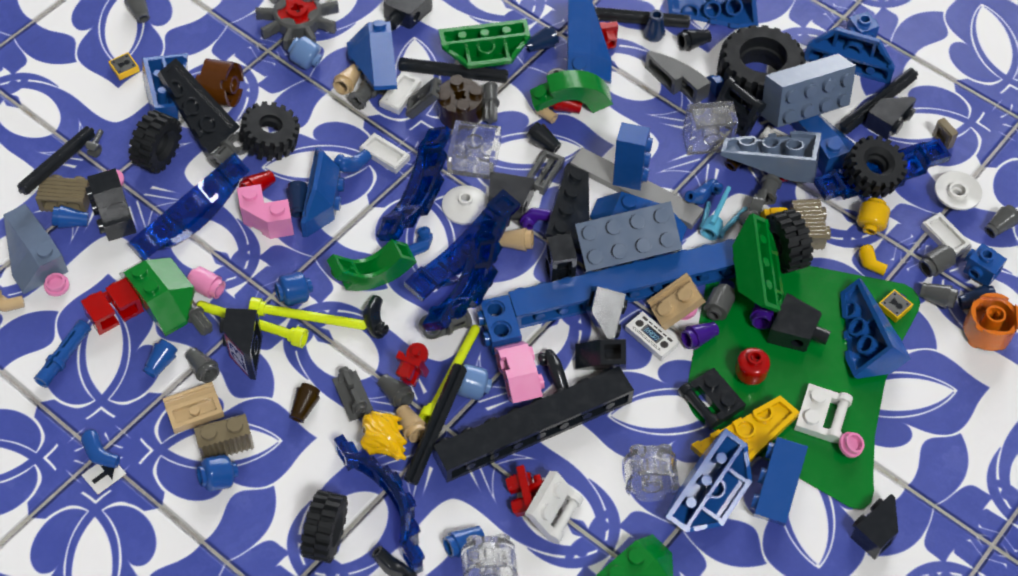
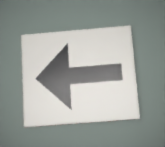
[82,464,126,494]

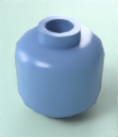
[288,36,322,70]
[457,364,492,400]

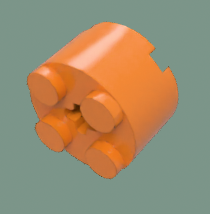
[963,293,1018,351]

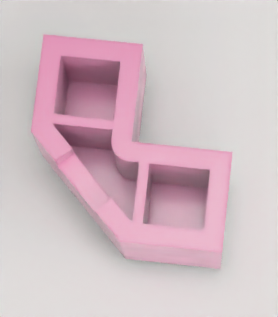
[237,184,294,239]
[494,341,545,403]

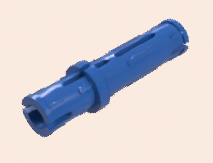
[33,320,92,388]

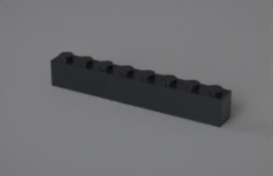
[433,366,634,483]

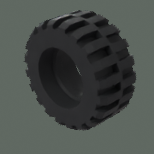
[716,25,806,109]

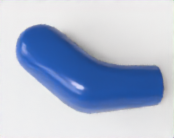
[334,149,372,173]
[685,179,723,205]
[81,429,120,469]

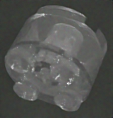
[623,444,679,502]
[461,533,518,576]

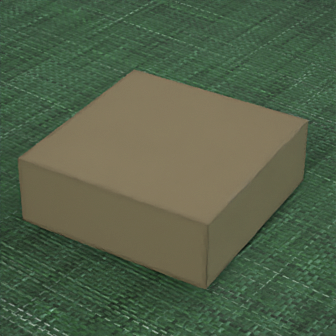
[932,118,958,150]

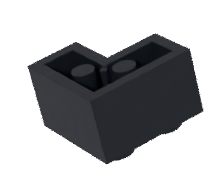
[85,168,137,241]

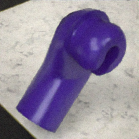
[520,207,551,230]

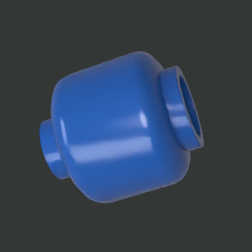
[275,272,313,306]
[197,455,238,492]

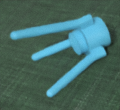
[698,186,748,240]

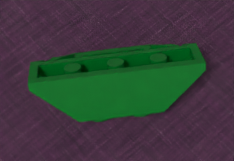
[439,19,530,69]
[732,213,784,312]
[119,257,195,336]
[596,534,673,576]

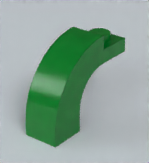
[530,70,613,113]
[327,239,417,291]

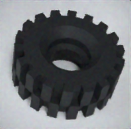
[239,101,300,161]
[128,110,182,173]
[842,135,908,198]
[766,209,814,274]
[300,490,348,563]

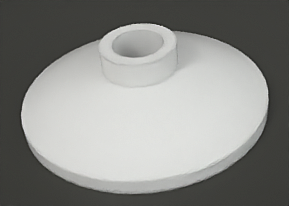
[934,171,982,210]
[442,185,489,225]

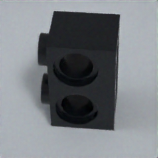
[545,234,577,282]

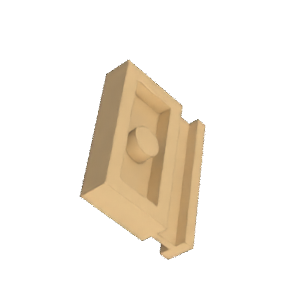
[647,273,706,330]
[162,382,225,434]

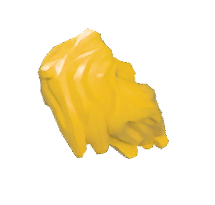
[360,411,407,461]

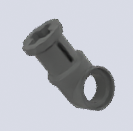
[348,80,387,110]
[207,132,249,171]
[749,174,782,215]
[418,306,472,339]

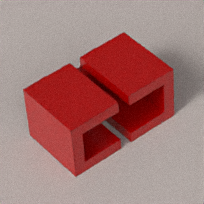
[81,277,144,335]

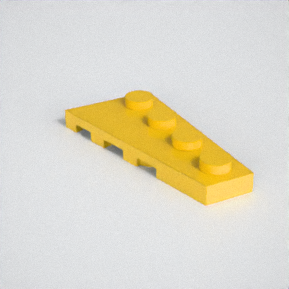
[690,396,800,463]

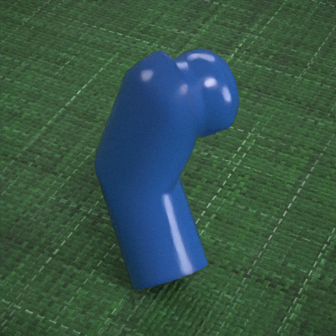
[409,226,433,256]

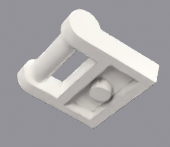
[794,383,853,443]
[525,471,584,544]

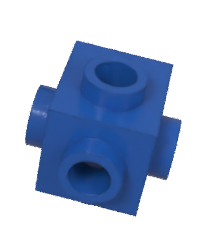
[846,11,880,38]
[963,243,1007,286]

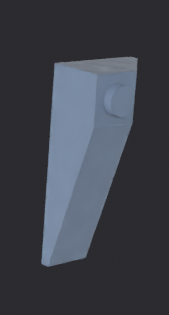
[721,131,821,183]
[3,204,68,294]

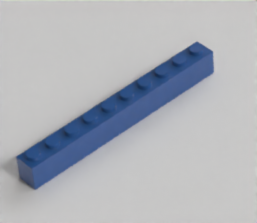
[508,239,736,329]

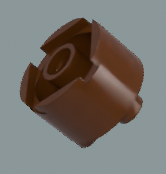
[195,59,244,107]

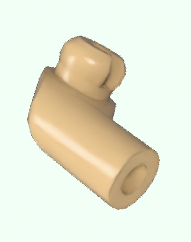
[0,290,25,312]

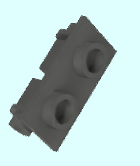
[332,366,374,421]

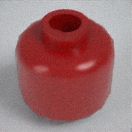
[735,347,770,385]

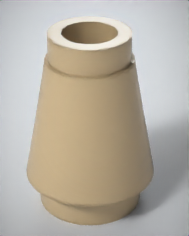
[333,64,362,95]
[498,228,534,252]
[396,405,427,443]

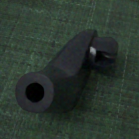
[363,295,389,339]
[538,349,569,390]
[372,546,417,576]

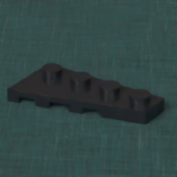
[157,58,240,157]
[543,163,589,254]

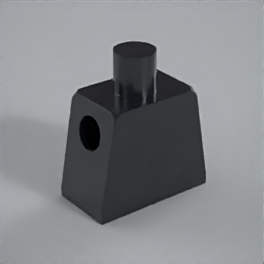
[383,0,433,30]
[489,171,535,227]
[767,293,831,352]

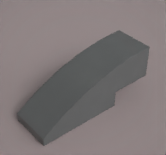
[645,51,711,105]

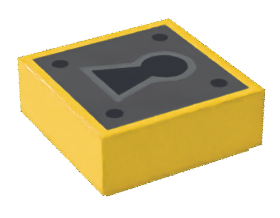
[108,52,140,80]
[878,289,913,323]

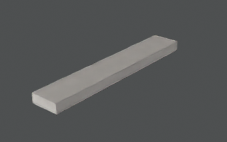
[570,147,704,230]

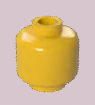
[856,198,890,235]

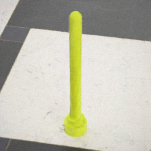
[248,297,367,330]
[197,301,309,348]
[418,325,480,424]

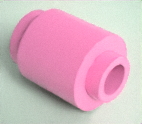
[187,266,226,299]

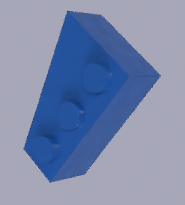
[142,53,188,121]
[613,122,653,190]
[750,437,808,526]

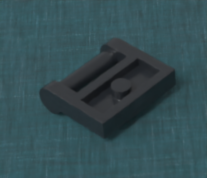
[711,77,766,136]
[678,368,746,430]

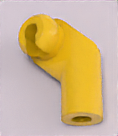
[859,244,888,276]

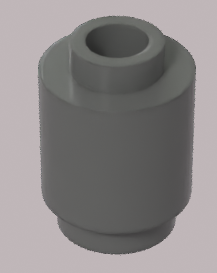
[919,244,956,277]
[704,284,735,321]

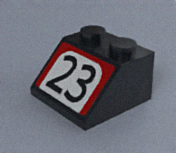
[219,308,263,380]

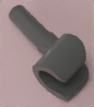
[86,129,104,158]

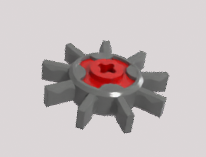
[255,0,339,50]

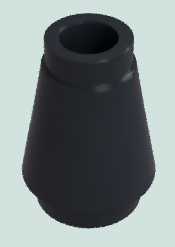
[677,29,712,51]
[527,122,562,153]

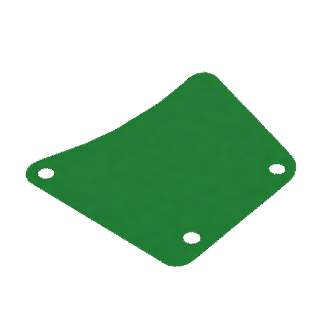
[687,266,920,509]

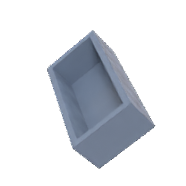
[761,54,856,128]
[575,201,682,273]

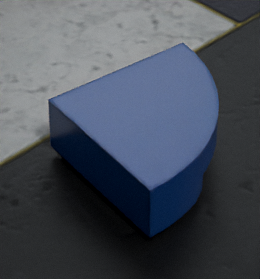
[706,75,724,97]

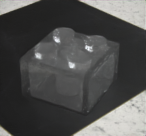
[682,101,738,155]
[447,120,501,180]

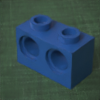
[476,295,522,355]

